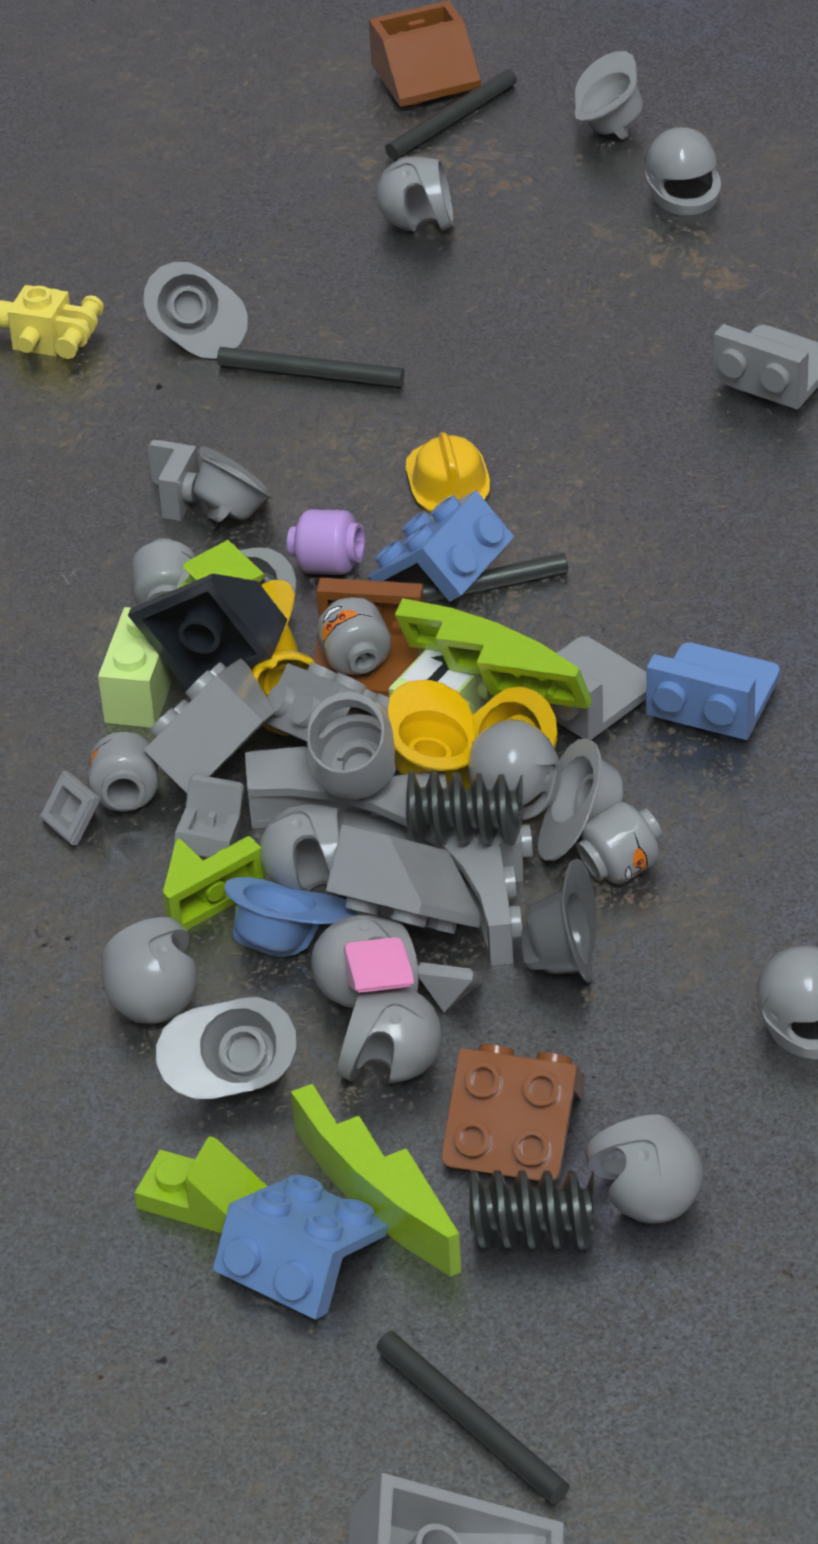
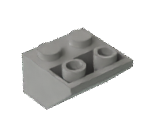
[144,658,275,793]
[326,824,482,934]

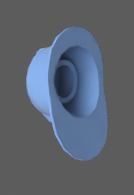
[224,877,358,957]

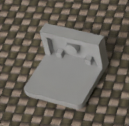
[713,324,818,410]
[550,636,646,740]
[265,662,389,742]

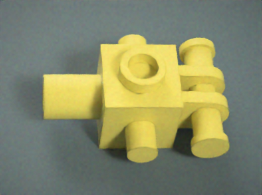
[0,285,104,359]

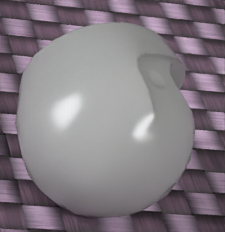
[644,127,721,215]
[376,156,454,231]
[307,691,397,800]
[468,719,561,820]
[259,804,345,896]
[311,915,418,1008]
[101,917,198,1025]
[756,945,818,1059]
[337,988,442,1083]
[585,1114,703,1224]

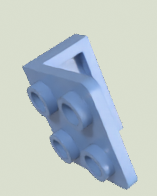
[368,490,514,602]
[646,642,780,740]
[213,1175,389,1320]

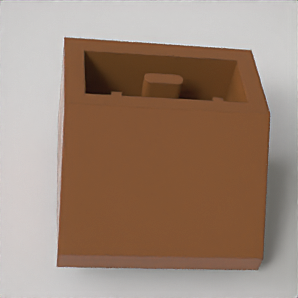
[369,0,481,107]

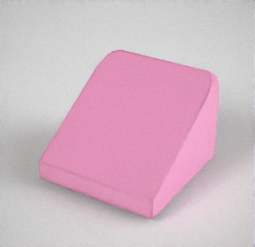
[344,937,414,993]

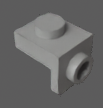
[147,439,199,521]
[173,774,244,860]

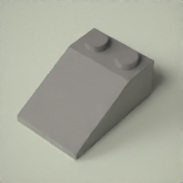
[348,1473,564,1544]

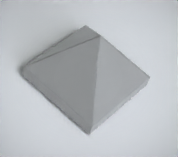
[40,771,100,845]
[418,962,482,1012]

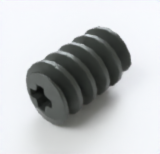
[406,771,523,845]
[469,1169,595,1249]

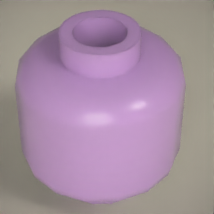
[287,509,365,575]

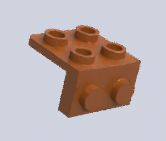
[313,578,424,697]
[441,1044,585,1182]

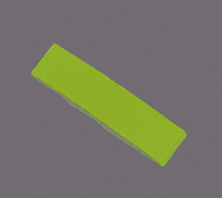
[395,598,592,709]
[291,1083,461,1277]

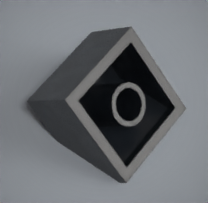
[128,573,287,690]

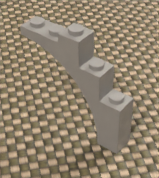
[245,746,533,966]

